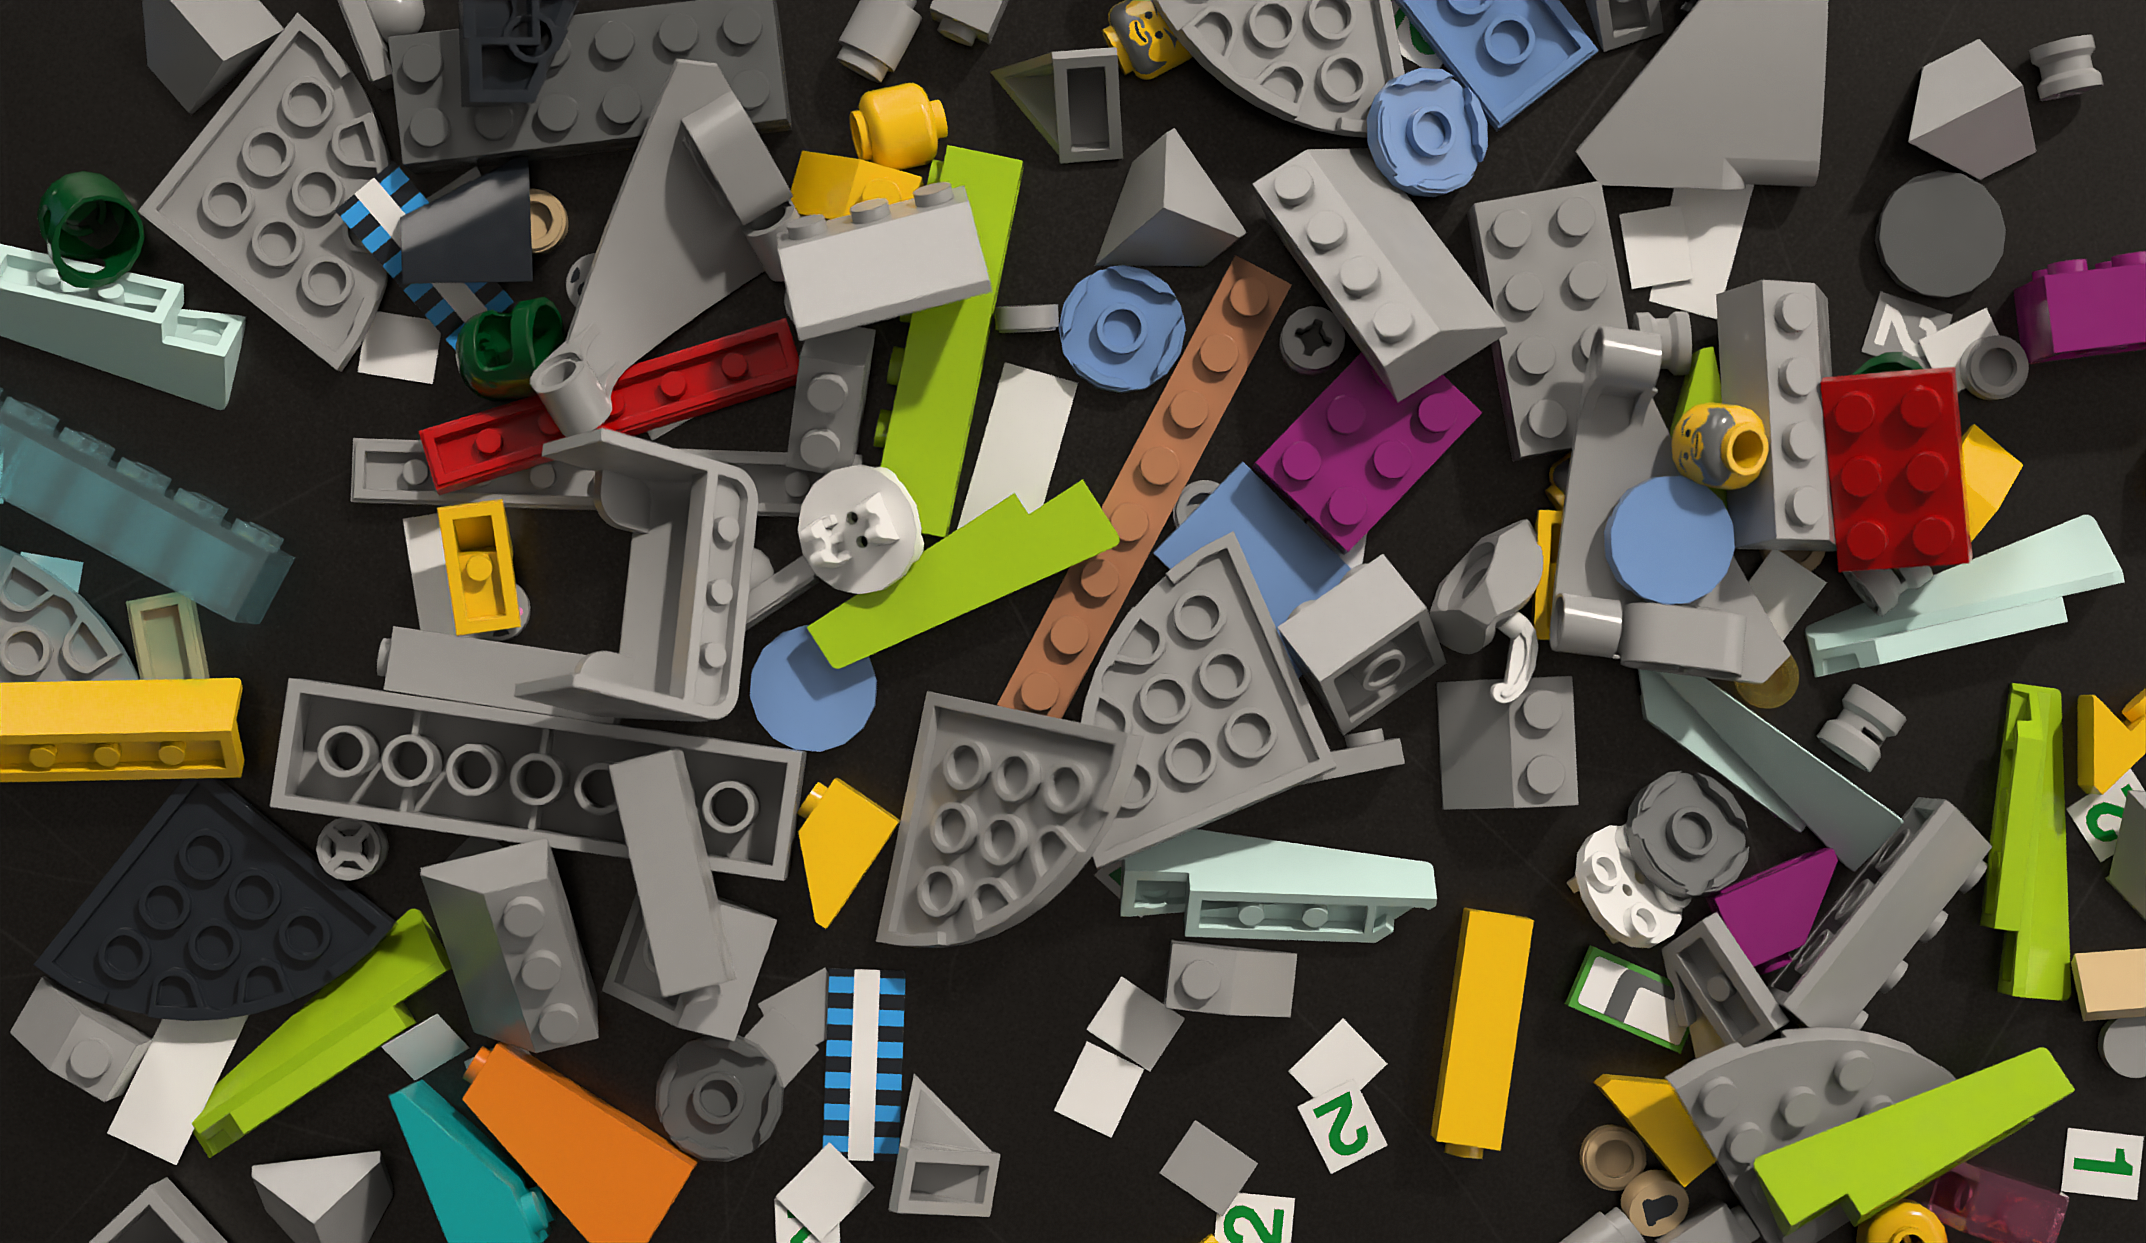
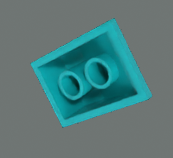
[389,1080,556,1243]

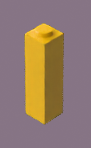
[1431,908,1534,1159]

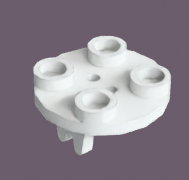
[798,465,924,594]
[1567,823,1691,948]

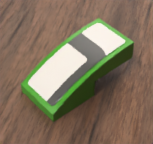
[1565,945,1690,1054]

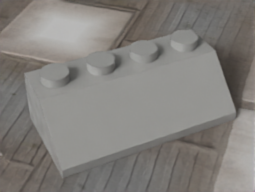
[1253,148,1508,402]
[1716,280,1837,552]
[1767,797,1992,1030]

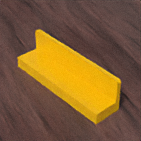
[0,678,244,782]

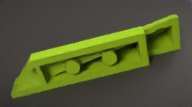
[807,480,1120,669]
[1980,683,2071,1001]
[191,909,452,1158]
[1753,1047,2075,1237]

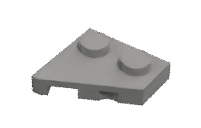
[1661,912,1790,1064]

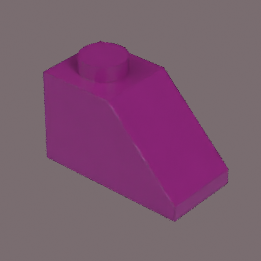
[1705,846,1838,975]

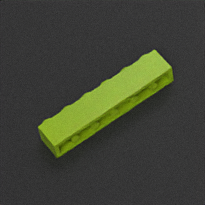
[874,145,1024,539]

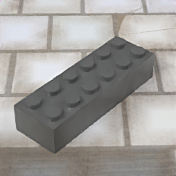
[388,0,792,175]

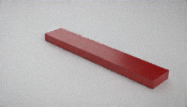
[419,318,799,496]

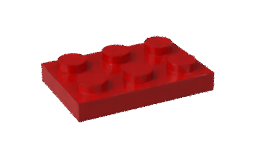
[1820,367,1972,572]

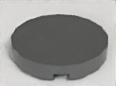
[1875,171,2006,300]
[1626,771,1749,899]
[656,1035,784,1162]

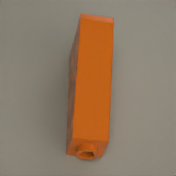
[462,1042,699,1243]

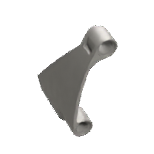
[1575,0,1828,190]
[530,59,801,437]
[1550,326,1791,684]

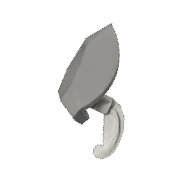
[1429,519,1543,703]

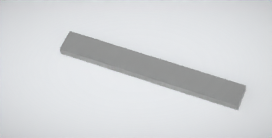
[351,438,863,520]

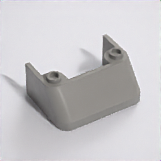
[514,428,758,722]

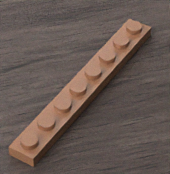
[997,255,1292,719]

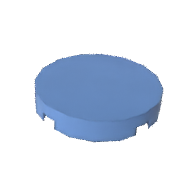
[1367,68,1488,197]
[1059,265,1186,394]
[1604,476,1735,605]
[750,625,877,752]

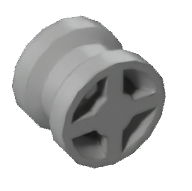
[2029,35,2104,101]
[1279,306,1345,376]
[1632,311,1692,375]
[316,817,389,881]

